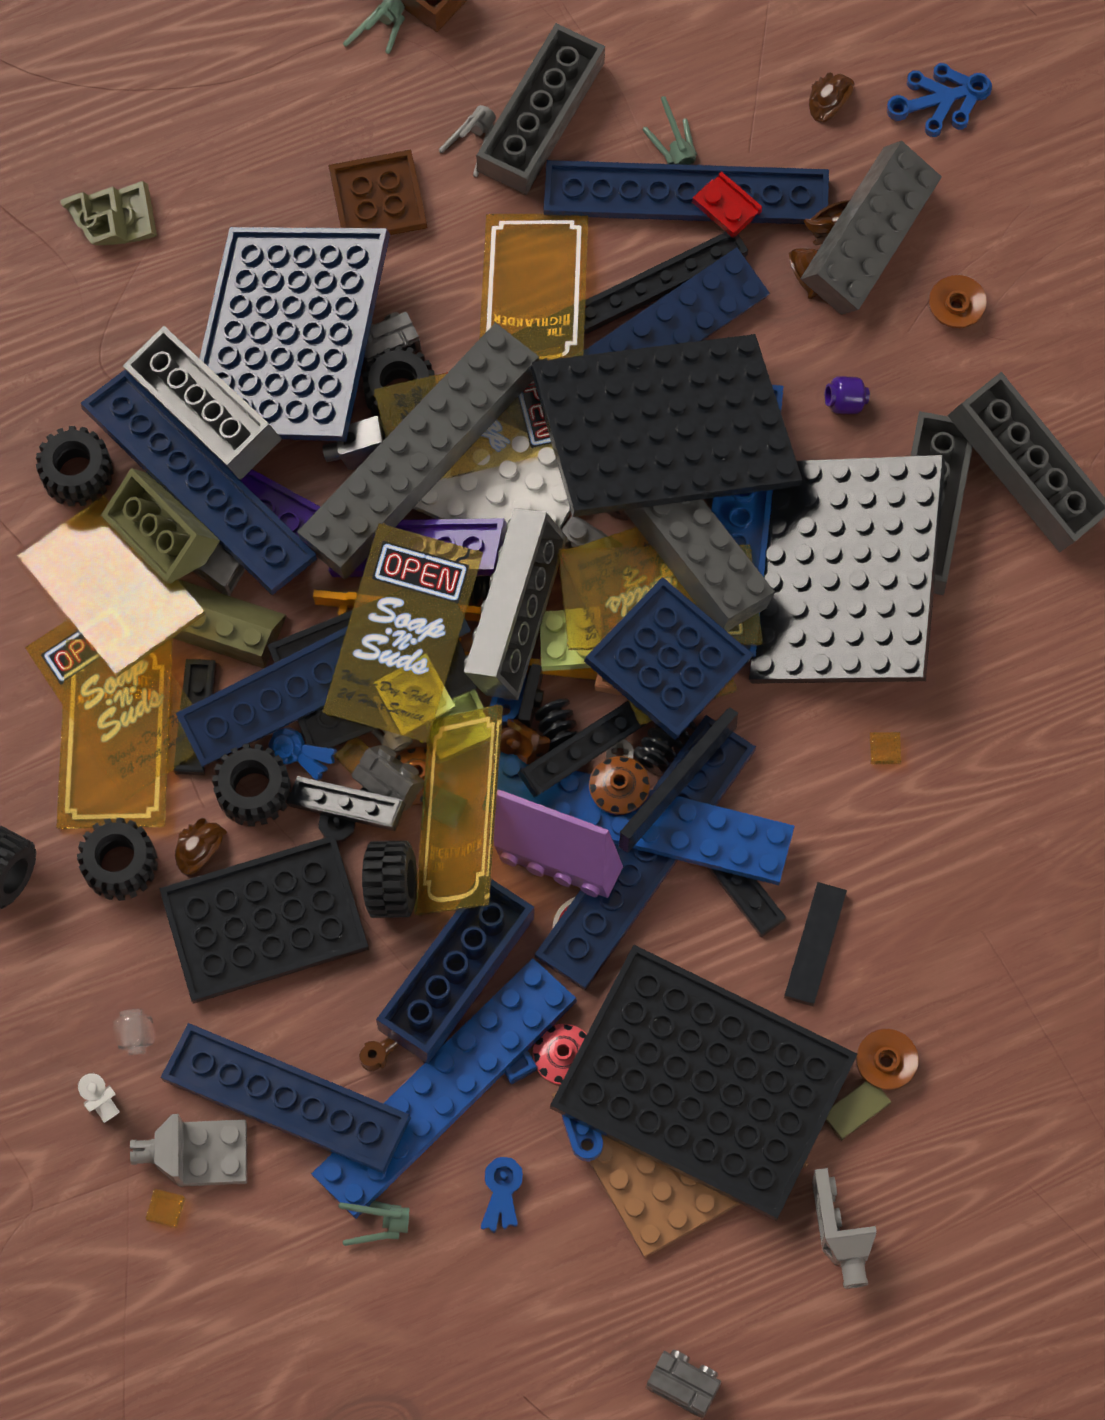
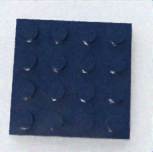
[584,577,753,740]

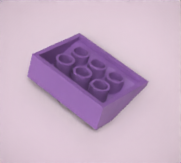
[494,789,623,898]

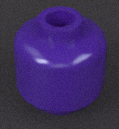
[824,376,870,414]

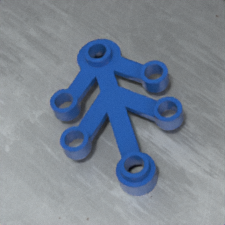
[887,63,992,137]

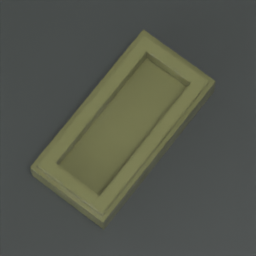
[826,1081,891,1141]

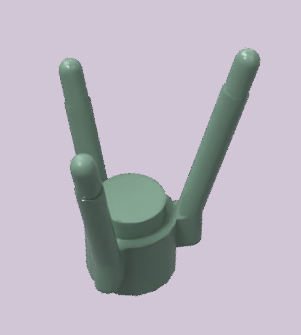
[343,0,405,54]
[643,96,697,165]
[339,1201,409,1246]

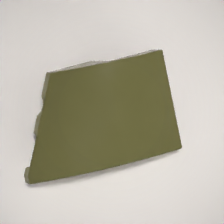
[60,181,157,245]

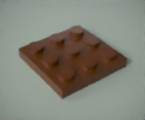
[328,149,427,235]

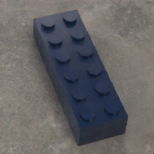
[376,876,534,1064]

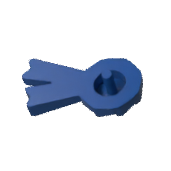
[268,727,337,780]
[481,1157,523,1233]

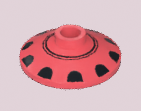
[533,1024,587,1085]

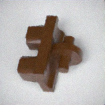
[496,719,550,764]

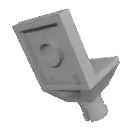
[130,1114,247,1186]
[812,1168,877,1289]

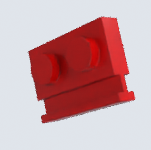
[692,171,762,238]

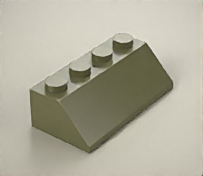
[101,468,220,584]
[151,579,286,668]

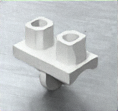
[78,1073,120,1123]

